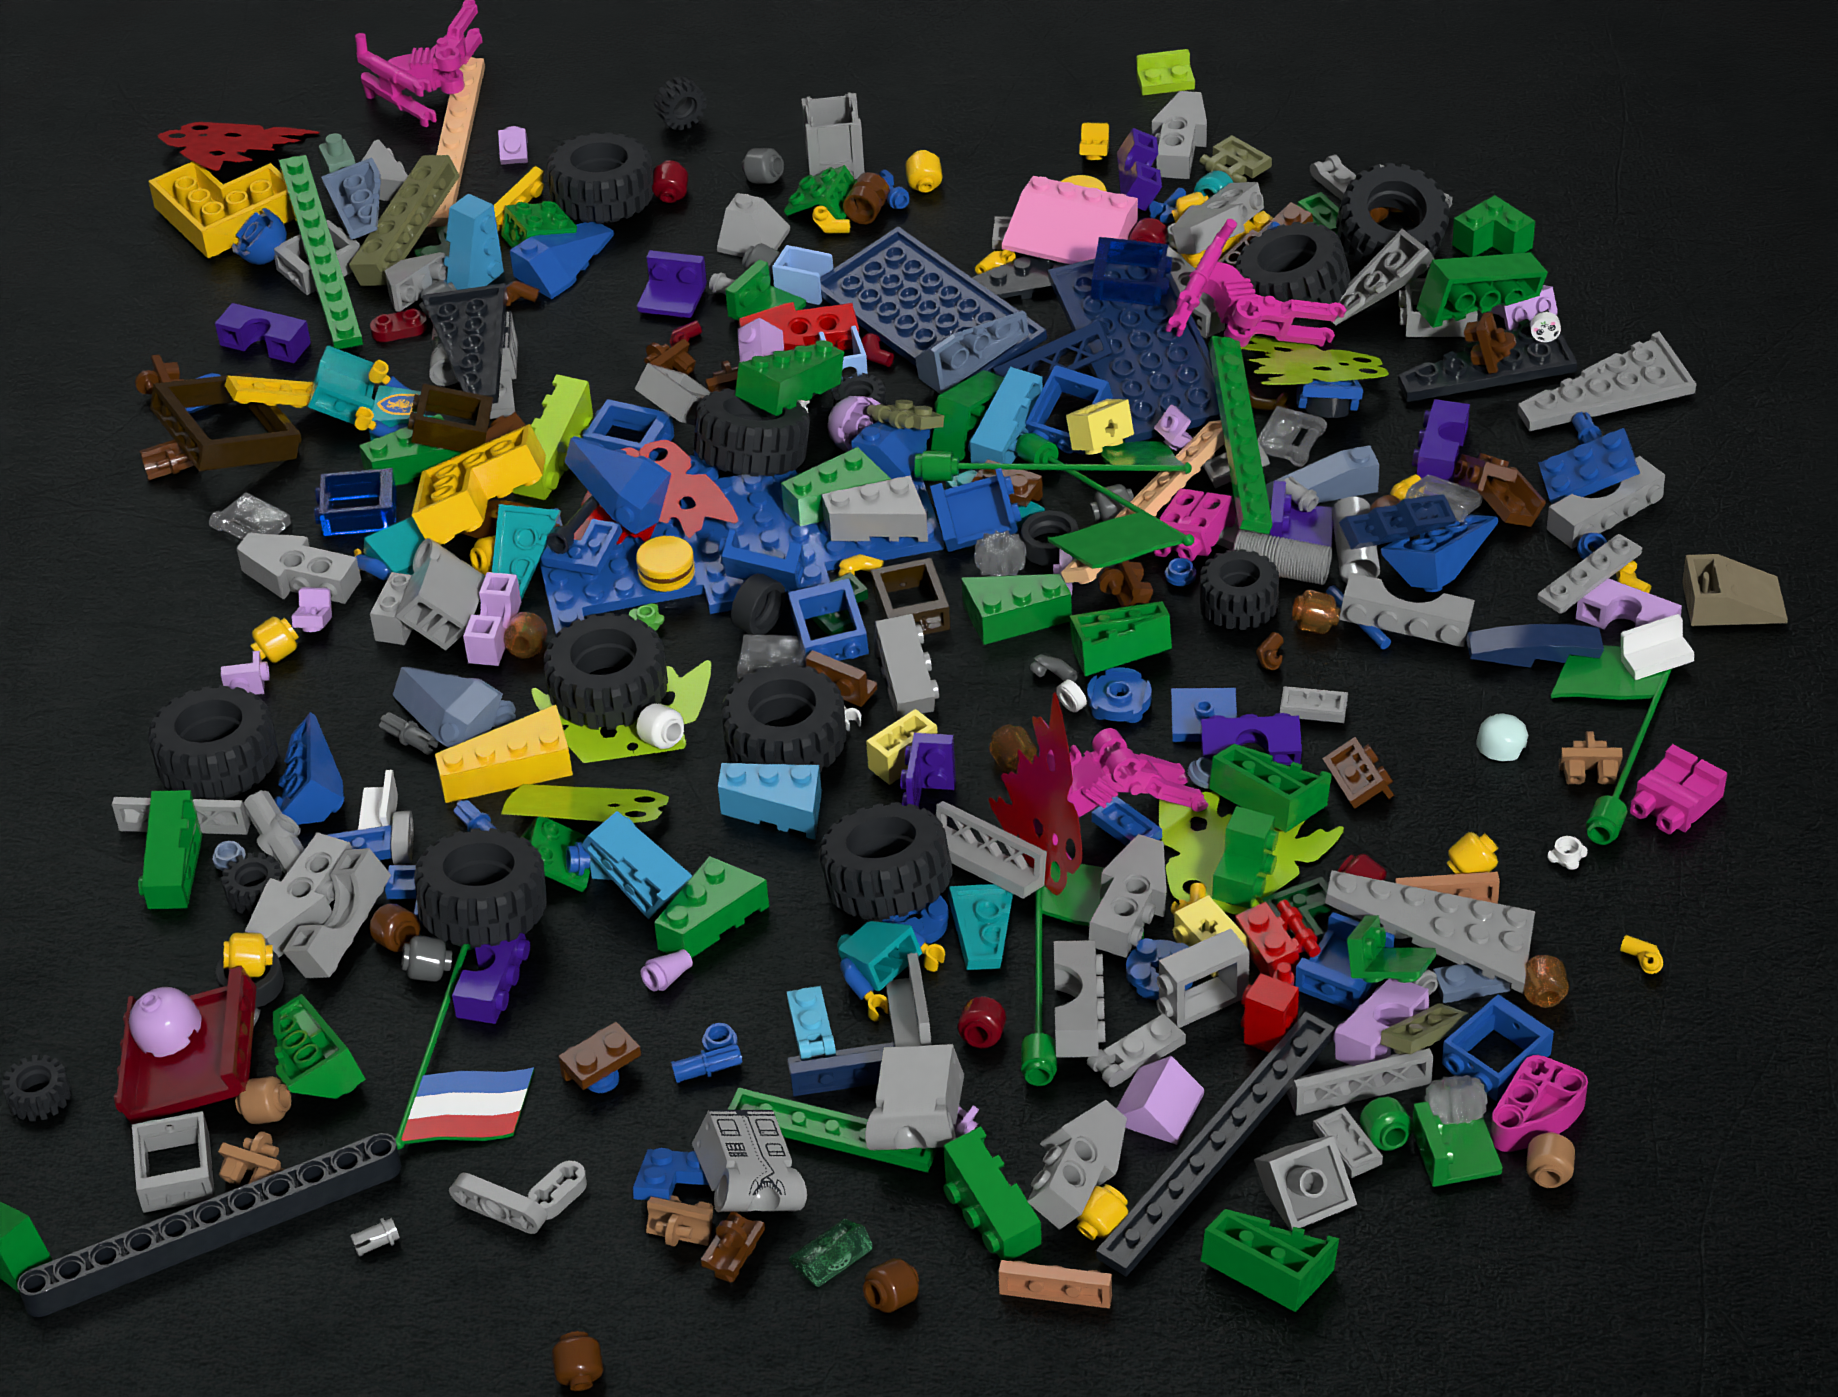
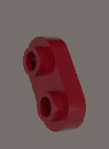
[370,309,428,342]

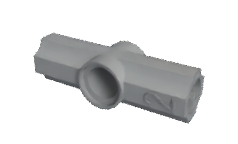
[244,790,305,875]

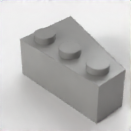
[822,476,928,542]
[874,614,939,719]

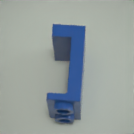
[930,468,1022,552]
[718,528,806,591]
[1295,912,1394,1012]

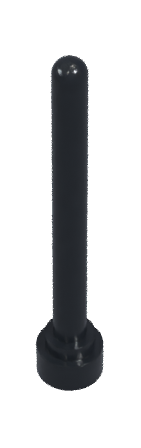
[546,495,600,554]

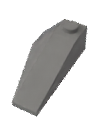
[1331,229,1434,325]

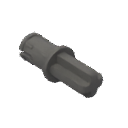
[379,712,439,755]

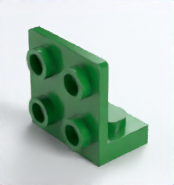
[784,165,856,219]
[501,201,577,248]
[725,259,806,321]
[521,817,591,892]
[1347,915,1436,983]
[1412,1101,1502,1187]

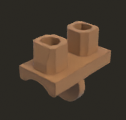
[1559,731,1623,784]
[218,1132,285,1185]
[646,1196,713,1246]

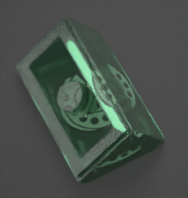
[789,1219,873,1287]

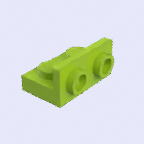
[1136,49,1195,96]

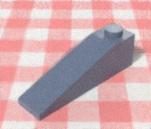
[321,158,381,240]
[915,311,1029,394]
[1266,445,1380,510]
[393,667,503,748]

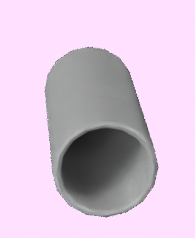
[1332,497,1380,583]
[1233,529,1332,585]

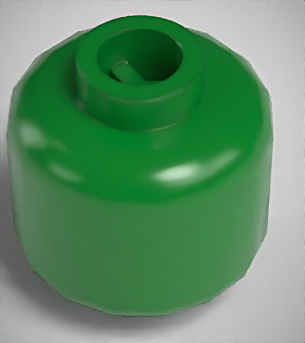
[1360,1097,1413,1151]

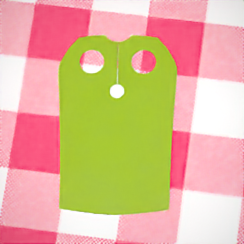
[501,784,669,823]

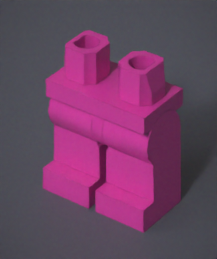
[1154,488,1237,562]
[1630,744,1727,834]

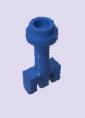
[875,170,909,209]

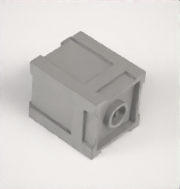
[802,92,865,180]

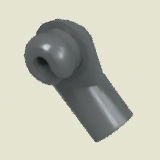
[1030,654,1078,682]

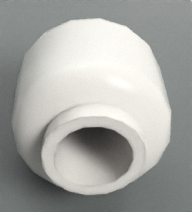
[636,704,684,749]

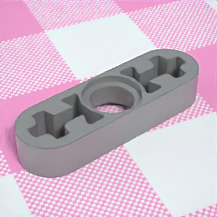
[449,1173,548,1234]

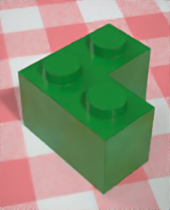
[1452,195,1535,257]
[1212,806,1279,909]

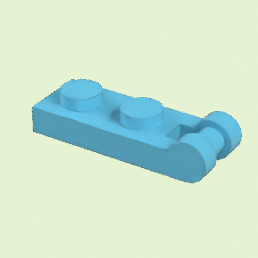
[787,986,836,1061]

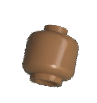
[235,1076,291,1124]
[1526,1132,1575,1188]

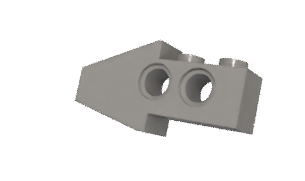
[1152,91,1207,179]
[1172,182,1264,254]
[1159,245,1225,338]
[237,533,361,604]
[245,833,352,958]
[1089,834,1167,958]
[1027,1100,1127,1230]

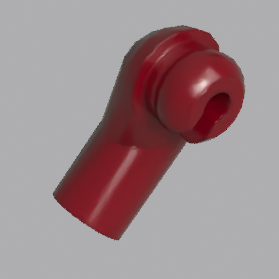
[670,320,702,347]
[861,333,894,367]

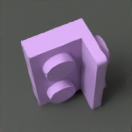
[1488,285,1558,331]

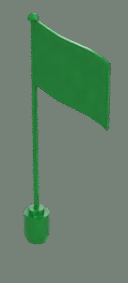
[1016,433,1194,569]
[915,441,1192,481]
[1551,645,1672,845]
[1021,861,1144,1086]

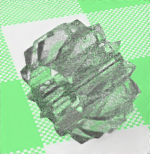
[974,529,1026,577]
[1425,1075,1488,1125]

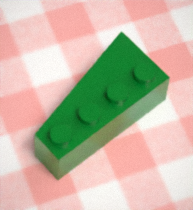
[735,340,844,416]

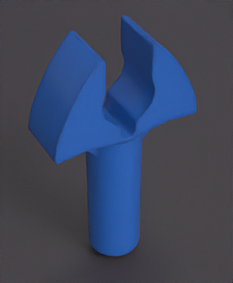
[1149,188,1186,225]

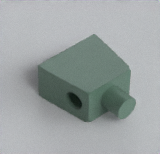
[318,133,356,176]

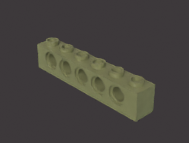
[349,155,460,286]

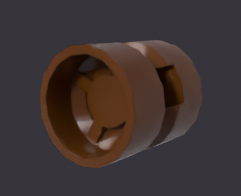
[843,172,890,224]

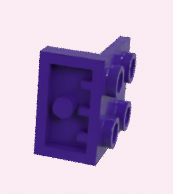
[637,250,707,318]
[1270,481,1333,547]
[900,733,956,807]

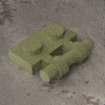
[1199,135,1272,183]
[867,400,944,430]

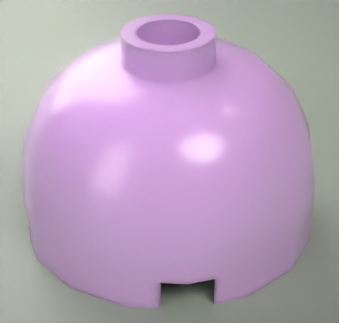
[827,396,880,452]
[129,987,202,1057]

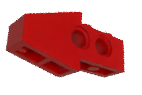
[739,302,859,351]

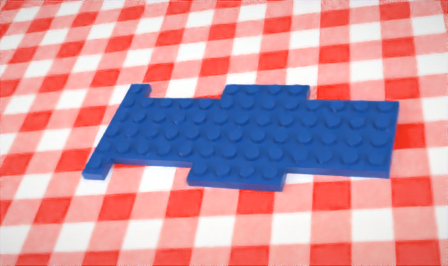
[539,470,944,638]

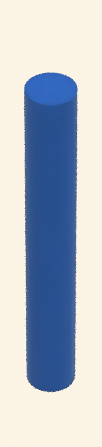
[1326,585,1391,649]

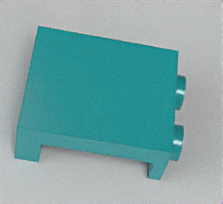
[308,346,375,425]

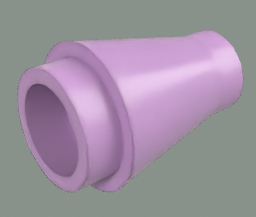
[641,949,693,991]

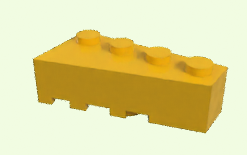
[435,705,573,803]

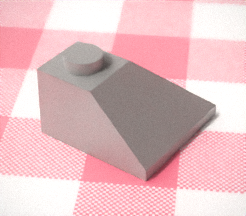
[717,193,790,257]
[1254,1135,1357,1231]

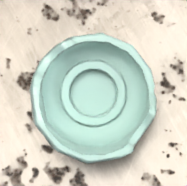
[1476,713,1529,761]

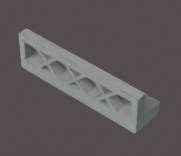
[112,797,251,835]
[936,801,1047,898]
[886,953,931,1047]
[1286,1048,1433,1116]

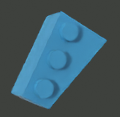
[444,193,504,290]
[968,367,1043,464]
[718,763,822,840]
[581,811,692,920]

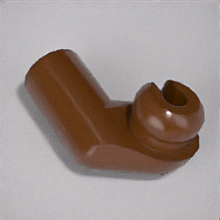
[506,281,540,307]
[1256,632,1284,671]

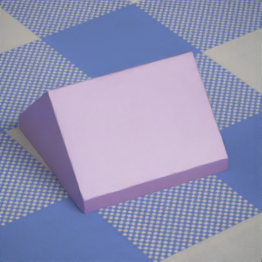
[1116,1056,1204,1145]

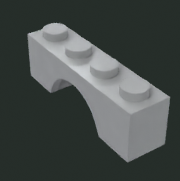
[1547,456,1665,549]
[1339,573,1475,647]
[283,848,391,978]
[1054,940,1105,1057]

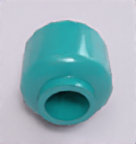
[1194,170,1234,199]

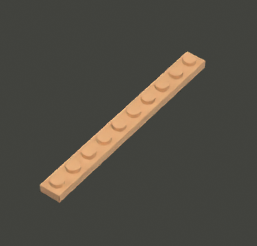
[427,57,485,227]
[1061,420,1225,584]

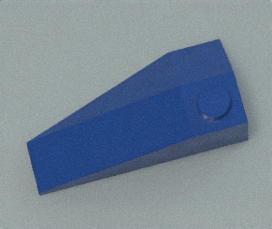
[510,221,614,299]
[851,422,932,479]
[565,436,671,534]
[1381,515,1498,592]
[274,712,345,825]

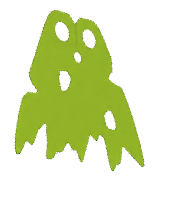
[1241,335,1389,385]
[532,660,711,763]
[1159,791,1344,914]

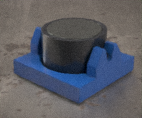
[1296,379,1363,418]

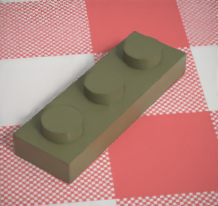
[1380,1003,1469,1055]

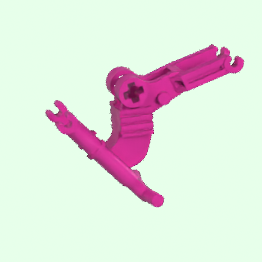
[355,0,482,127]
[1166,219,1346,347]
[1033,720,1208,860]

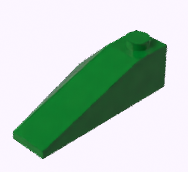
[272,994,366,1099]

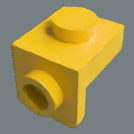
[1080,123,1109,160]

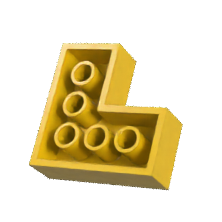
[148,161,295,258]
[412,424,546,545]

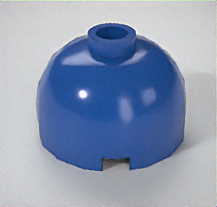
[232,208,287,265]

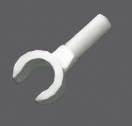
[844,705,861,731]

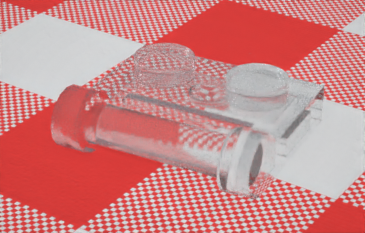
[1257,406,1327,467]
[1405,474,1483,523]
[209,492,291,540]
[737,635,805,679]

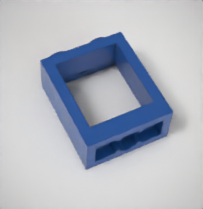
[1025,365,1113,455]
[582,399,674,461]
[788,578,869,661]
[1442,994,1554,1102]

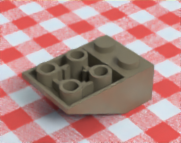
[1682,554,1788,626]

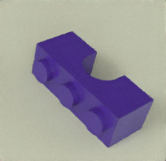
[1117,128,1162,211]
[215,303,311,363]
[1412,399,1470,485]
[1200,713,1302,765]
[452,933,530,1024]

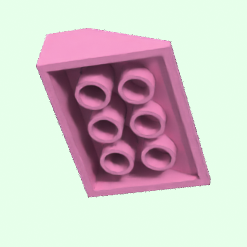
[1002,176,1138,264]

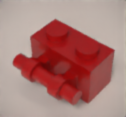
[1236,900,1321,978]
[1241,962,1299,1053]

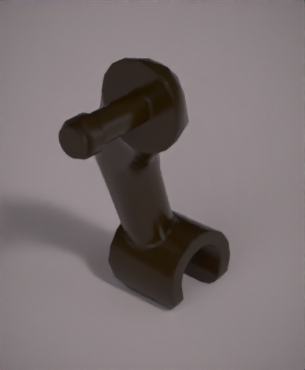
[1247,384,1294,416]

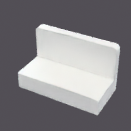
[1621,614,1694,680]
[358,770,398,830]

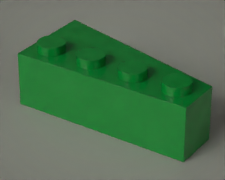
[1416,252,1548,328]

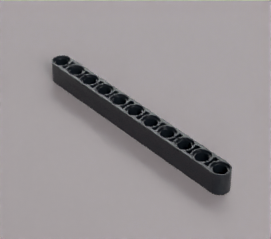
[17,1133,402,1317]

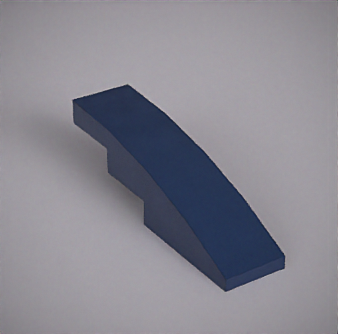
[1339,494,1457,550]
[1466,624,1604,668]

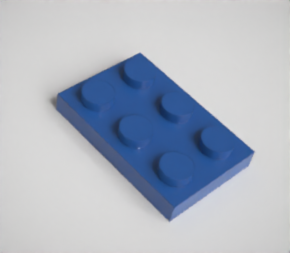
[1539,428,1640,505]

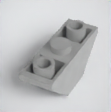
[362,139,409,201]
[385,252,448,311]

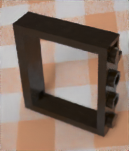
[150,373,302,471]

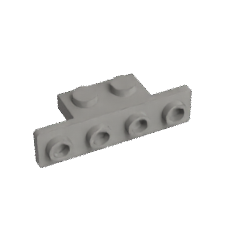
[1538,534,1642,613]

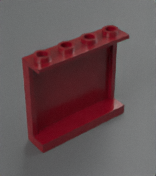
[114,966,257,1124]

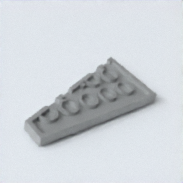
[1518,331,1696,431]
[1325,871,1535,993]

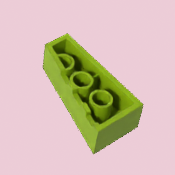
[513,374,594,500]

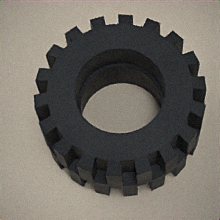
[1200,549,1279,630]

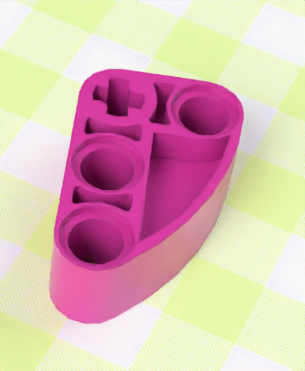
[1490,1055,1588,1152]

